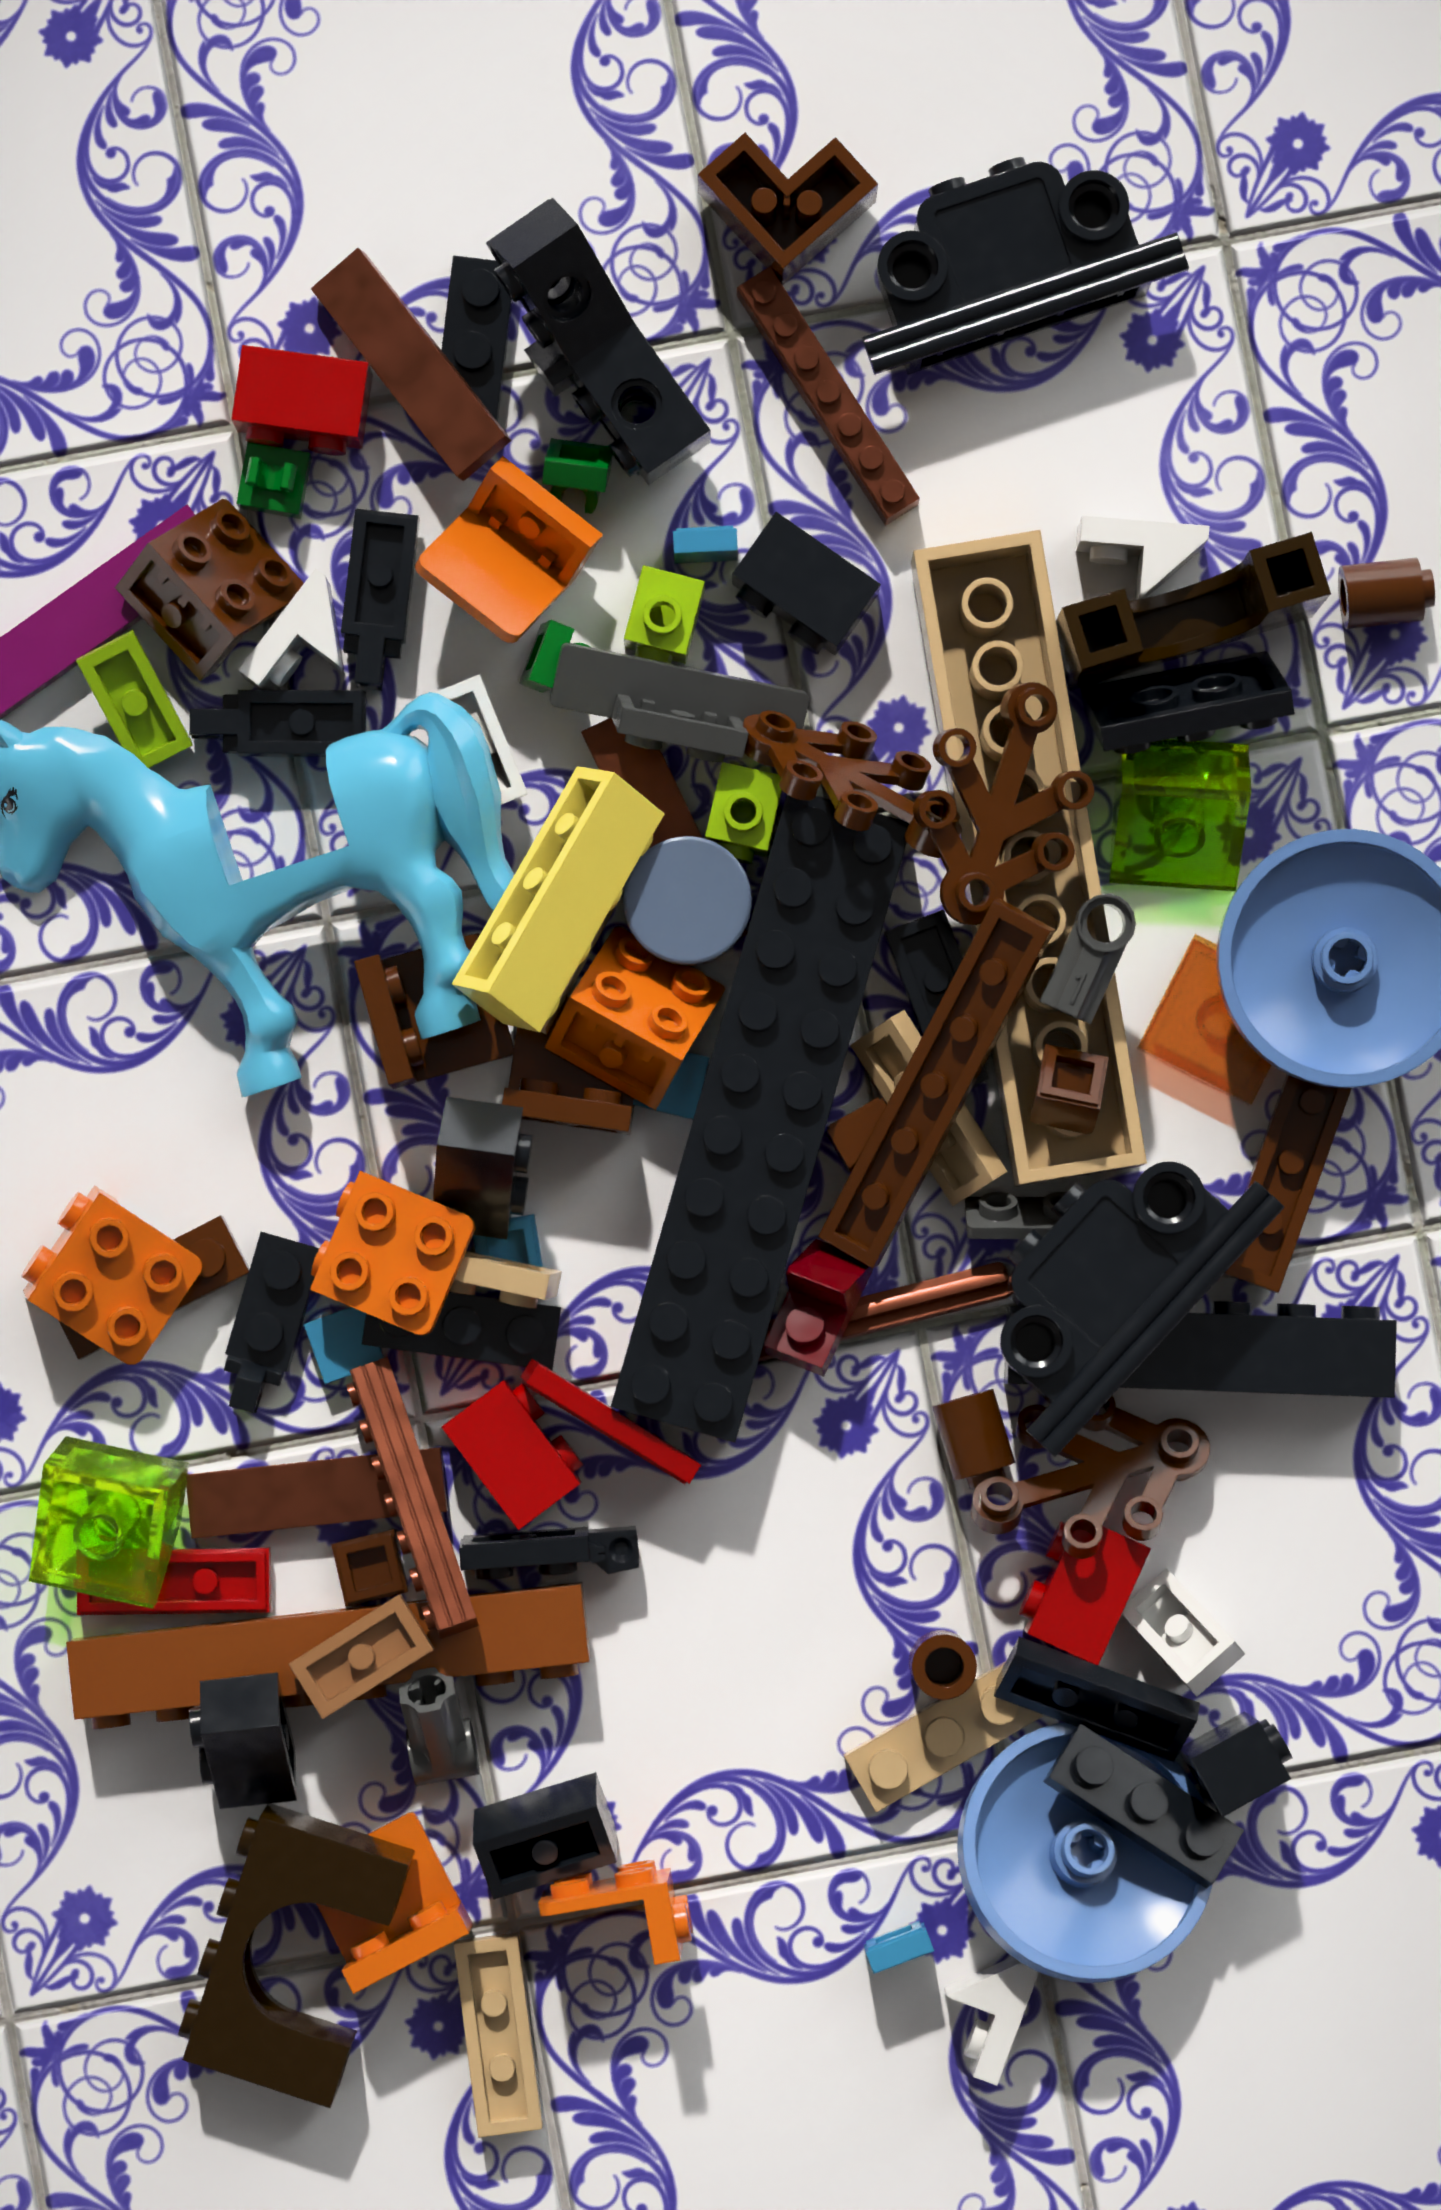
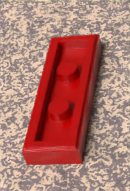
[520,1358,701,1485]
[77,1547,271,1615]

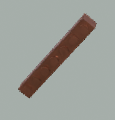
[736,266,920,526]
[346,1357,479,1639]

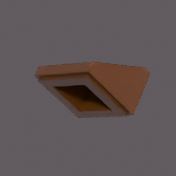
[1030,1044,1109,1134]
[826,1097,886,1173]

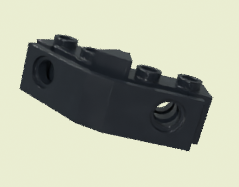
[486,198,711,485]

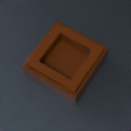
[331,1529,409,1607]

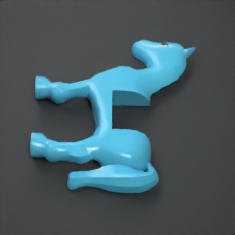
[0,692,515,1097]

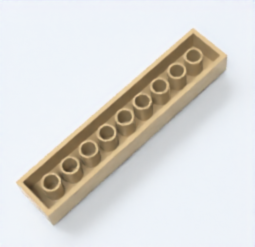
[911,530,1147,1187]

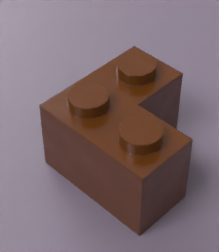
[698,132,878,285]

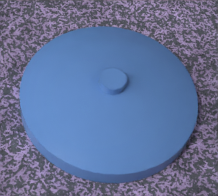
[1216,829,1441,1088]
[957,1722,1213,1983]

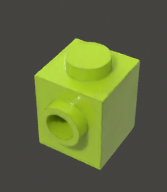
[624,565,705,664]
[705,762,782,864]

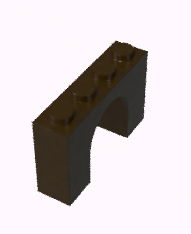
[1056,532,1331,691]
[178,1803,415,2108]

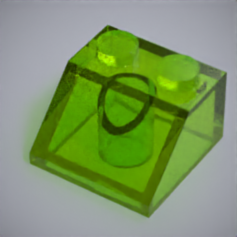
[1109,739,1251,891]
[29,1436,189,1609]

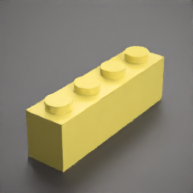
[452,766,665,1033]

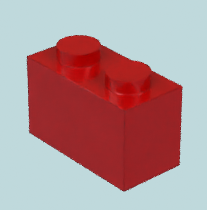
[231,345,373,456]
[441,1380,584,1530]
[1019,1521,1151,1665]

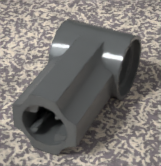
[1039,894,1136,1024]
[399,1667,480,1786]

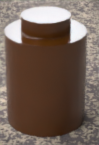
[1338,558,1435,629]
[932,1389,1015,1489]
[909,1630,977,1700]

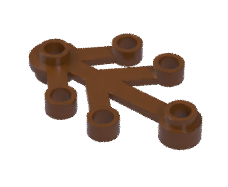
[913,682,1094,925]
[742,710,962,858]
[971,1396,1210,1559]

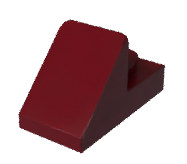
[763,1239,874,1377]

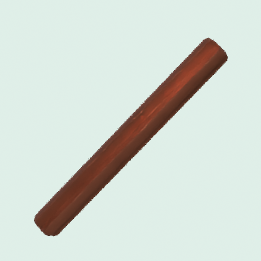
[759,1262,1010,1362]

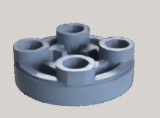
[623,836,752,966]

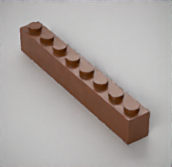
[66,1582,591,1729]

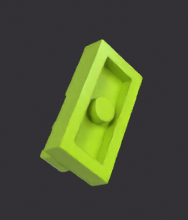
[76,630,193,768]

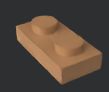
[289,1593,435,1720]

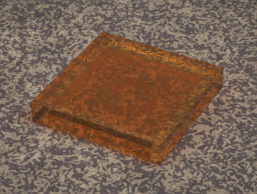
[1136,934,1272,1106]

